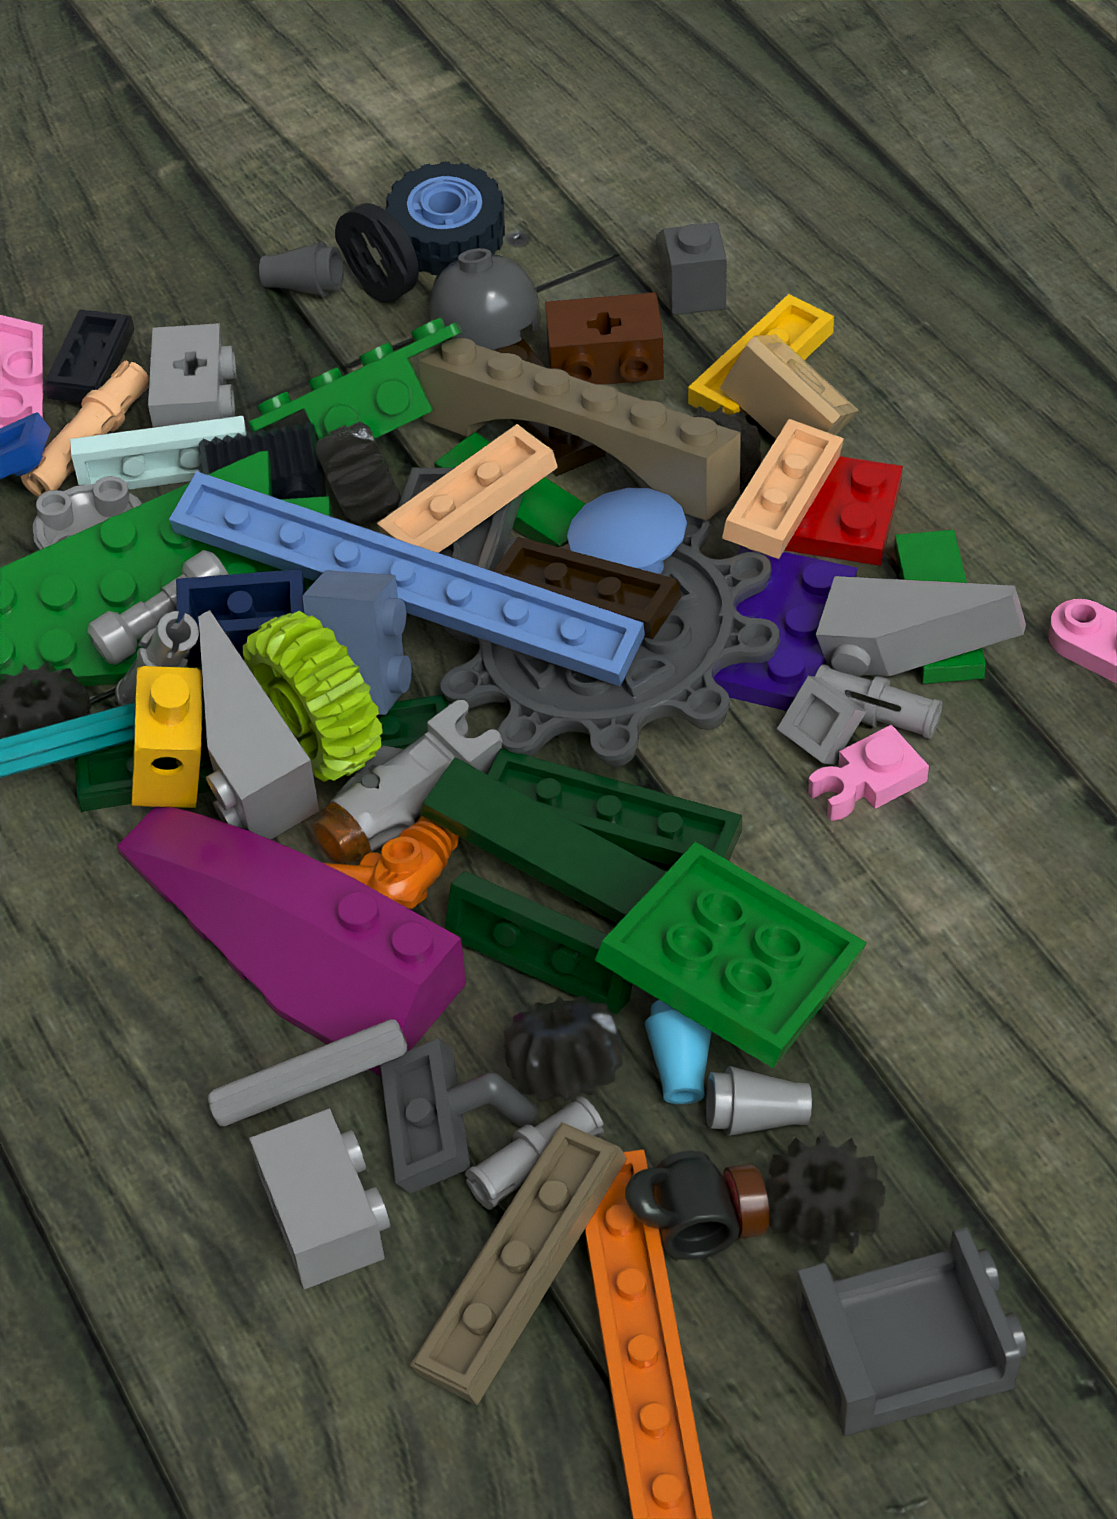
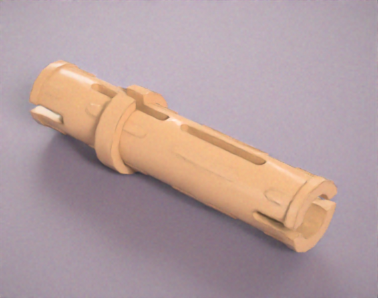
[21,361,150,497]

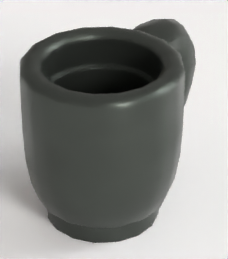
[625,1150,740,1260]

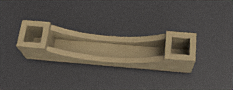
[419,338,740,521]

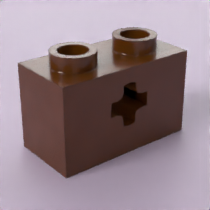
[545,292,664,385]

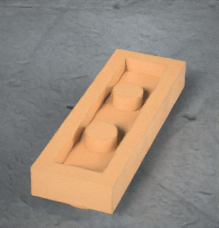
[722,419,844,559]
[377,424,558,553]

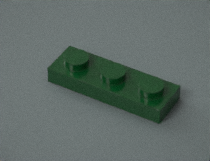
[445,871,633,1015]

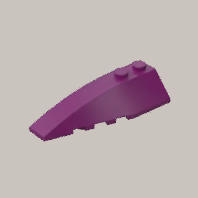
[117,807,467,1077]

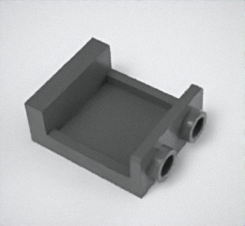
[796,1227,1027,1436]

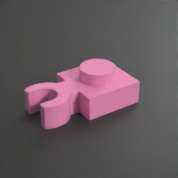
[808,724,929,821]

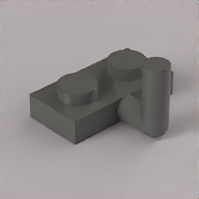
[380,1038,538,1194]

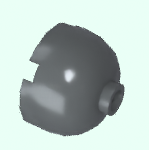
[428,248,541,350]

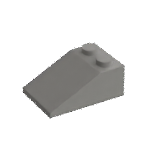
[198,610,319,840]

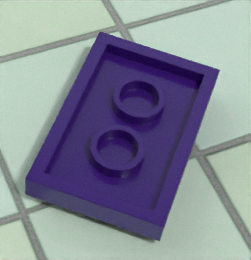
[713,546,858,711]

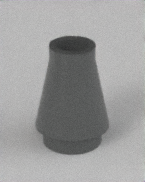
[259,242,344,297]

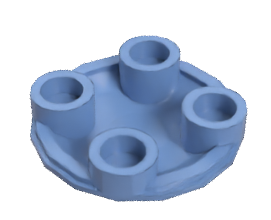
[567,488,687,574]

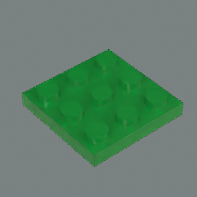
[594,842,867,1068]

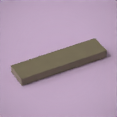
[410,1122,627,1405]

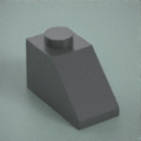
[656,222,727,315]

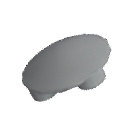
[33,476,142,550]

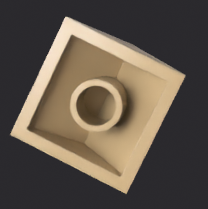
[720,335,859,439]

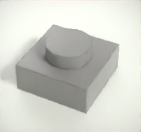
[777,676,867,765]

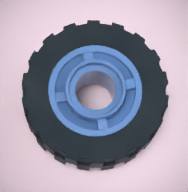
[386,162,505,275]

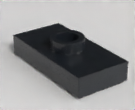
[44,309,135,403]

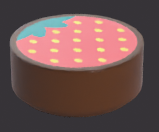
[723,1163,769,1239]

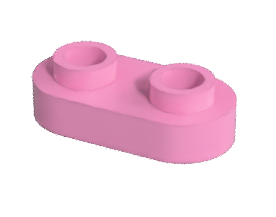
[1049,599,1117,684]

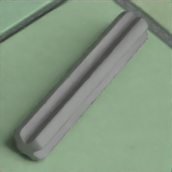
[208,1019,407,1126]

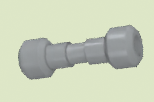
[87,550,229,665]

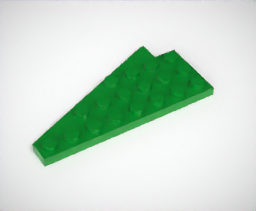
[0,451,332,692]

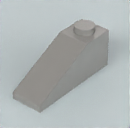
[816,576,1026,676]

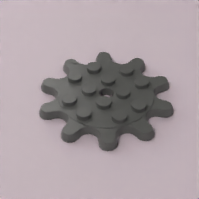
[440,513,780,767]

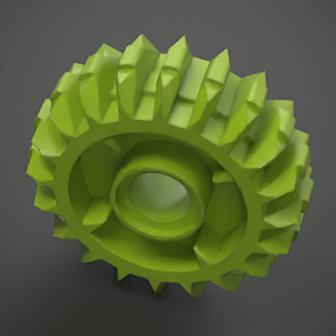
[243,611,382,782]

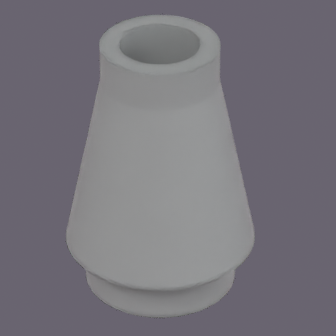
[706,1066,812,1136]

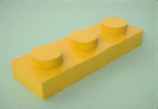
[688,294,834,427]

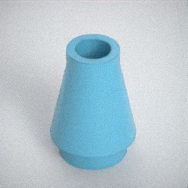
[645,1000,712,1104]

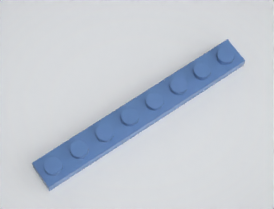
[169,471,645,687]

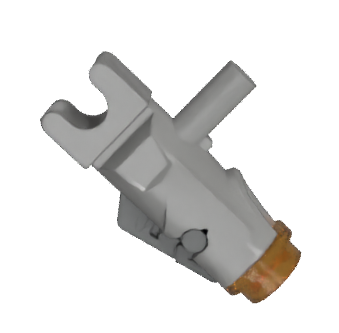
[313,700,503,864]

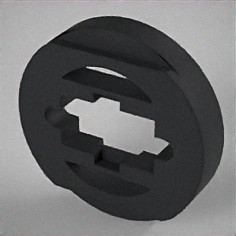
[335,203,419,302]

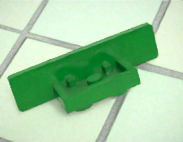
[248,317,463,460]

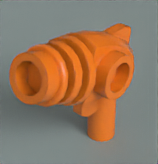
[324,816,459,909]

